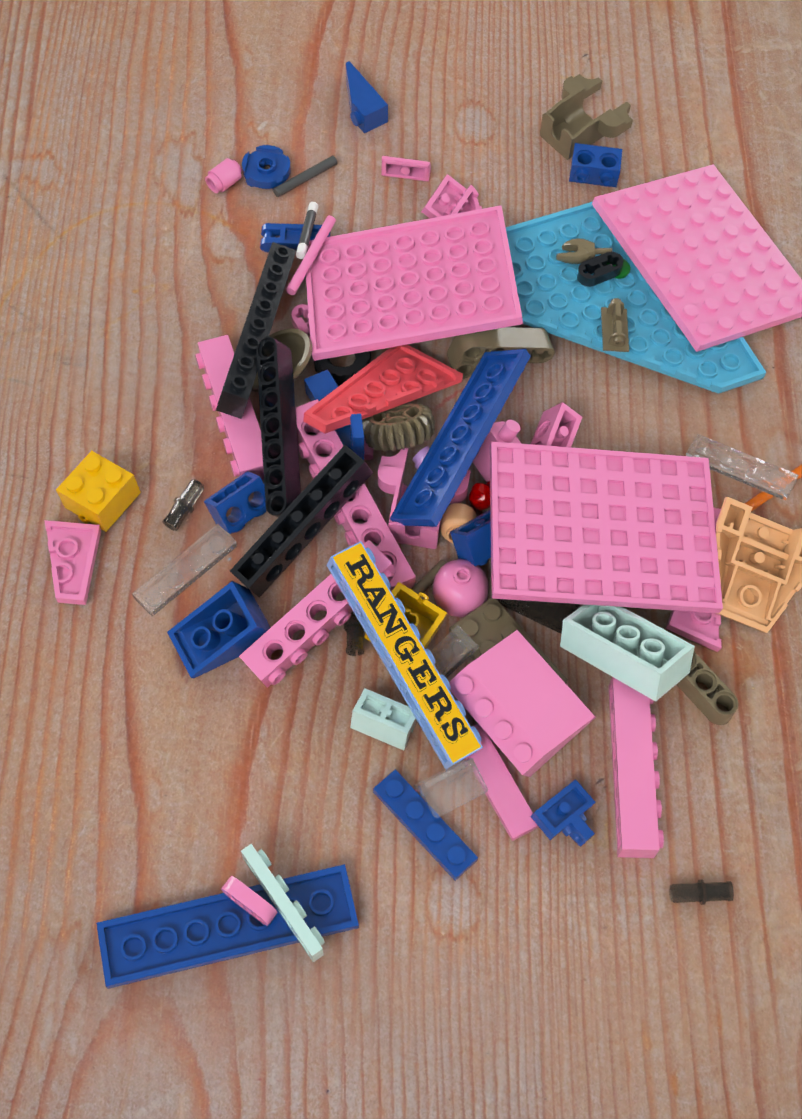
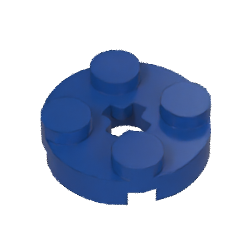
[242,145,291,189]

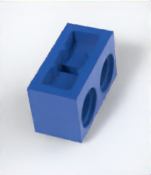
[569,143,623,188]
[204,471,267,534]

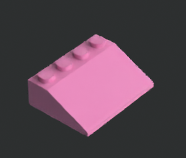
[449,630,596,777]

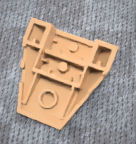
[716,497,802,633]

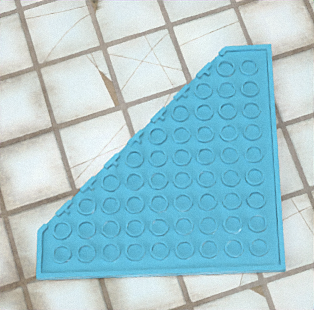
[506,202,766,394]

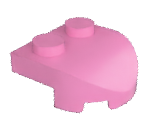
[421,174,482,218]

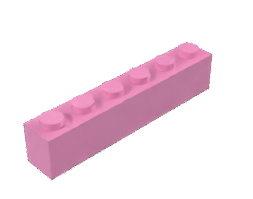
[195,335,264,480]
[608,677,664,858]

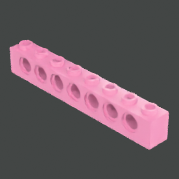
[296,399,416,592]

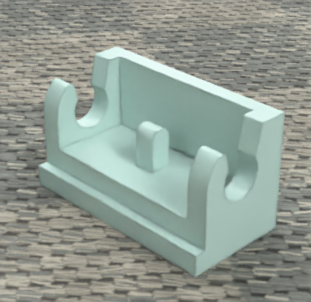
[350,688,416,750]

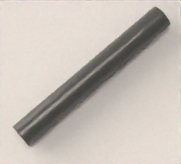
[273,155,337,197]

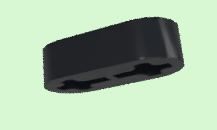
[577,252,624,287]

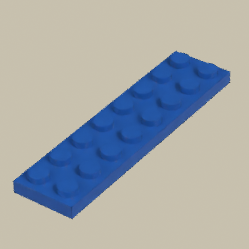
[390,349,531,527]
[96,864,359,989]

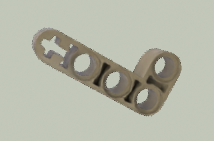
[447,327,555,379]

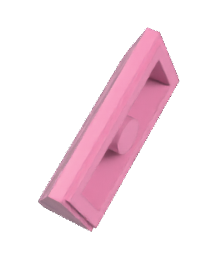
[381,156,431,181]

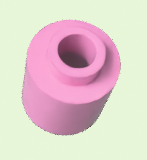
[205,158,242,193]

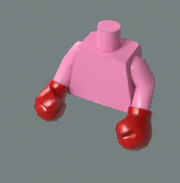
[469,420,521,511]

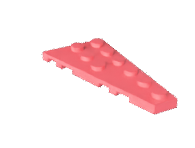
[303,345,463,434]

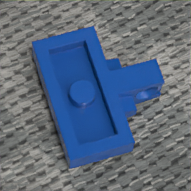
[530,779,596,846]

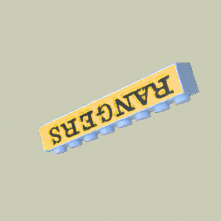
[326,541,483,770]

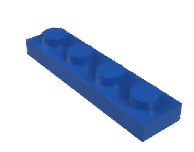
[373,769,478,881]

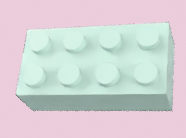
[560,604,695,702]

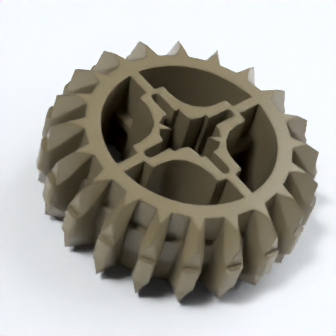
[362,402,435,452]

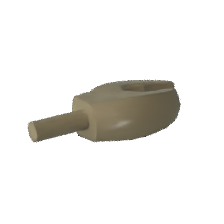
[556,238,612,264]

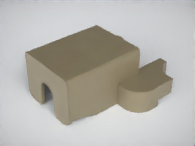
[540,74,633,160]

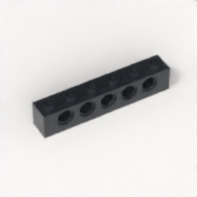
[230,445,373,598]

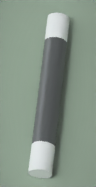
[296,202,318,259]

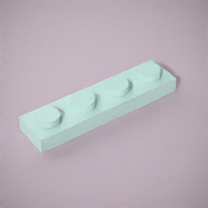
[241,844,325,962]

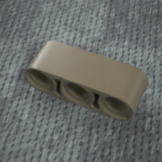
[676,652,739,725]

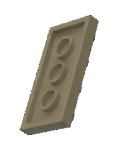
[449,598,568,683]

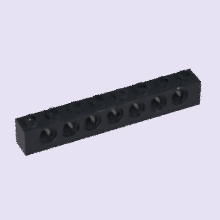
[216,242,297,419]

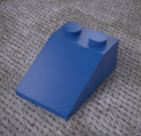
[167,581,271,679]

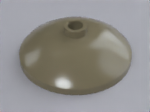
[252,328,312,392]

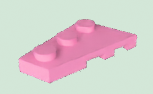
[44,520,101,605]
[665,610,722,652]

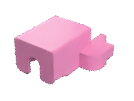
[378,448,471,549]

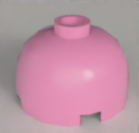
[432,559,489,617]

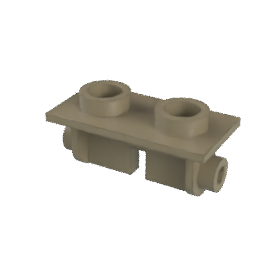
[601,298,629,352]

